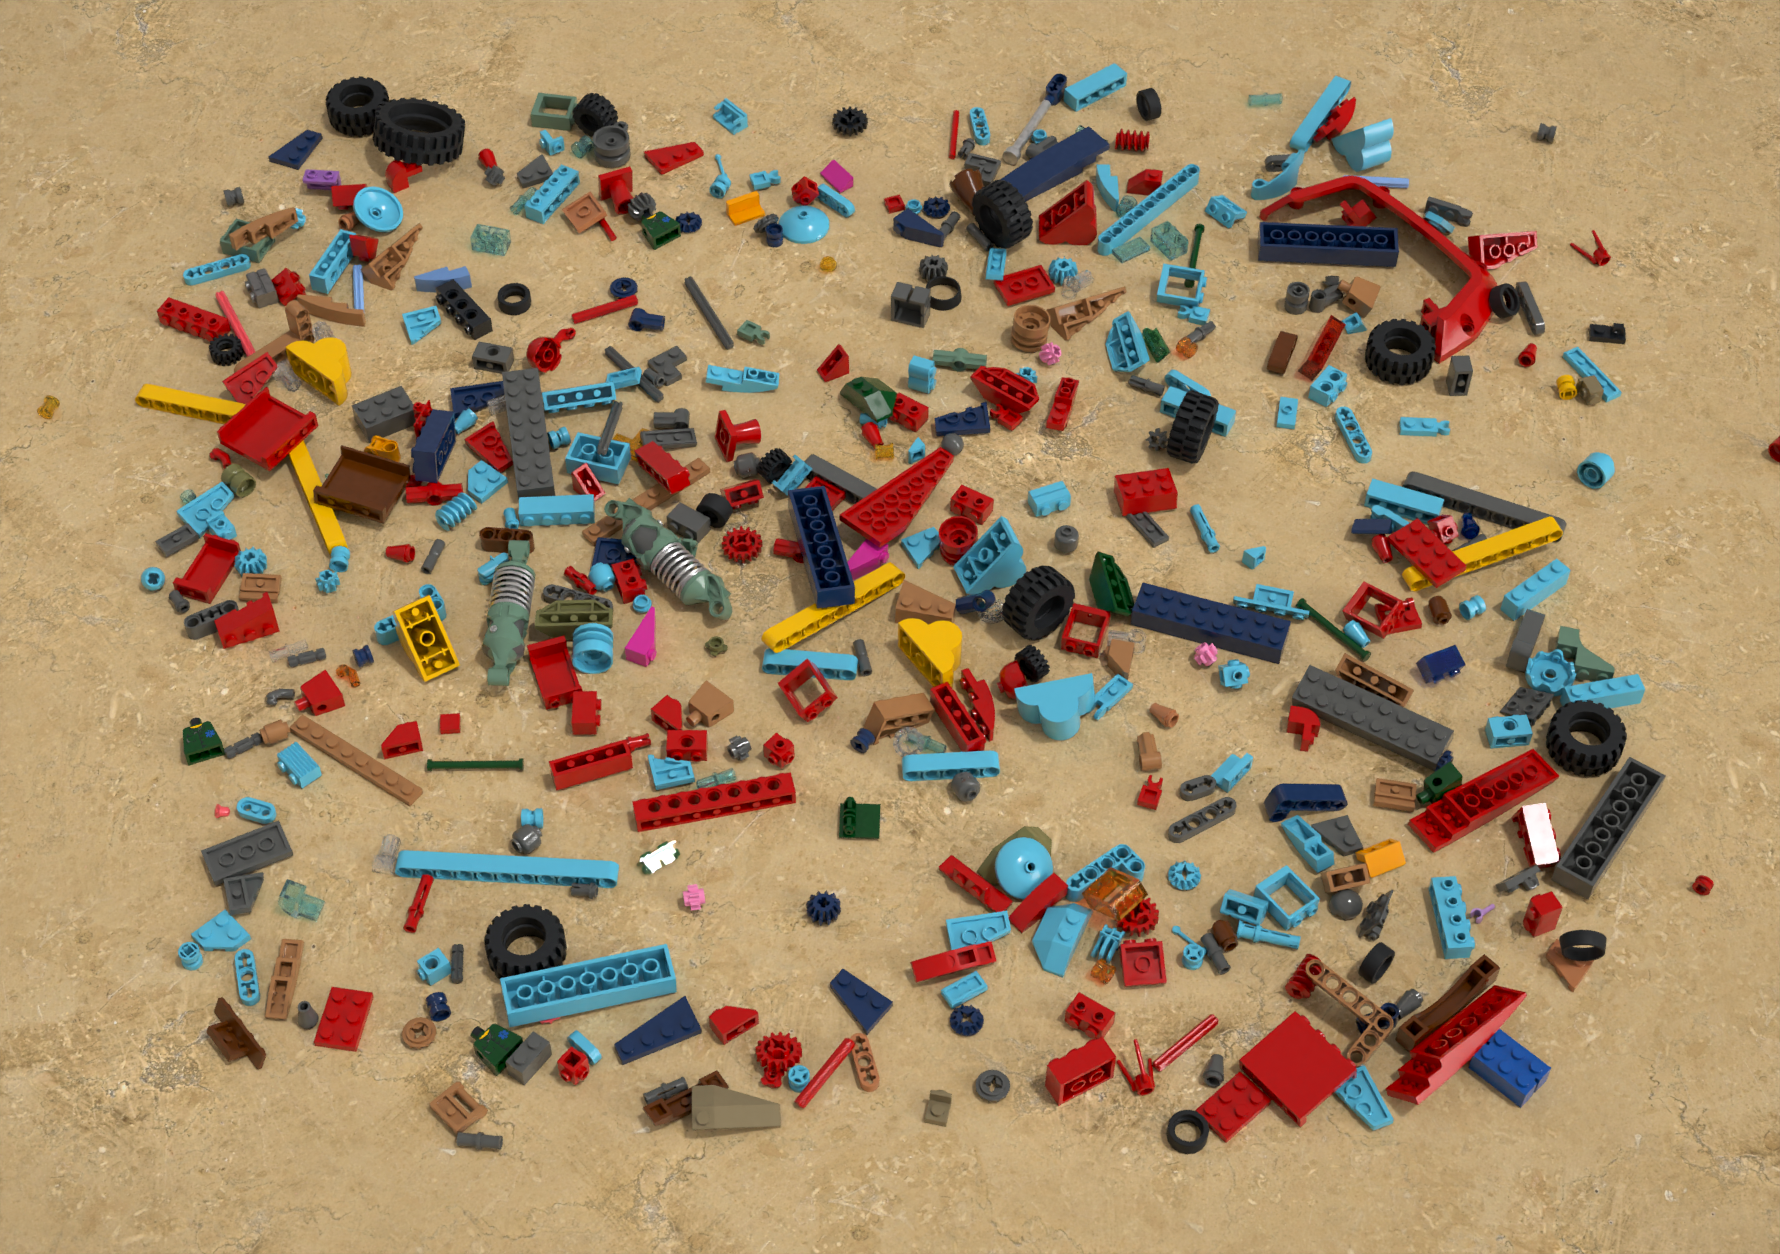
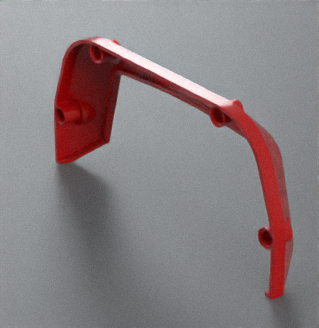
[1259,176,1498,364]

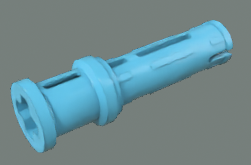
[1236,920,1301,950]

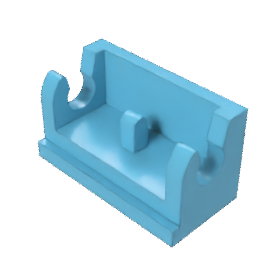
[713,98,748,135]
[772,454,812,496]

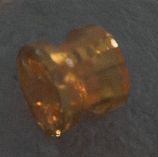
[1176,337,1198,359]
[1091,958,1116,985]

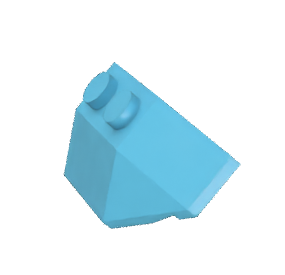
[1106,311,1150,372]
[1032,903,1093,977]

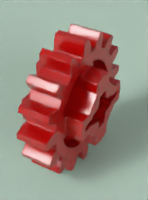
[722,526,763,563]
[1114,894,1159,937]
[756,1032,802,1072]

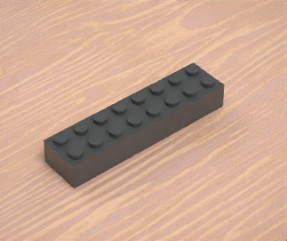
[502,368,556,500]
[1292,665,1454,771]
[1551,757,1666,900]

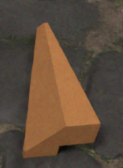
[360,223,423,291]
[1046,287,1126,340]

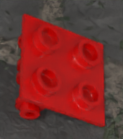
[413,400,433,439]

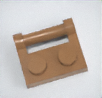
[429,1081,488,1135]

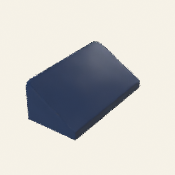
[1351,519,1392,534]

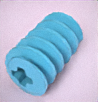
[435,492,477,531]

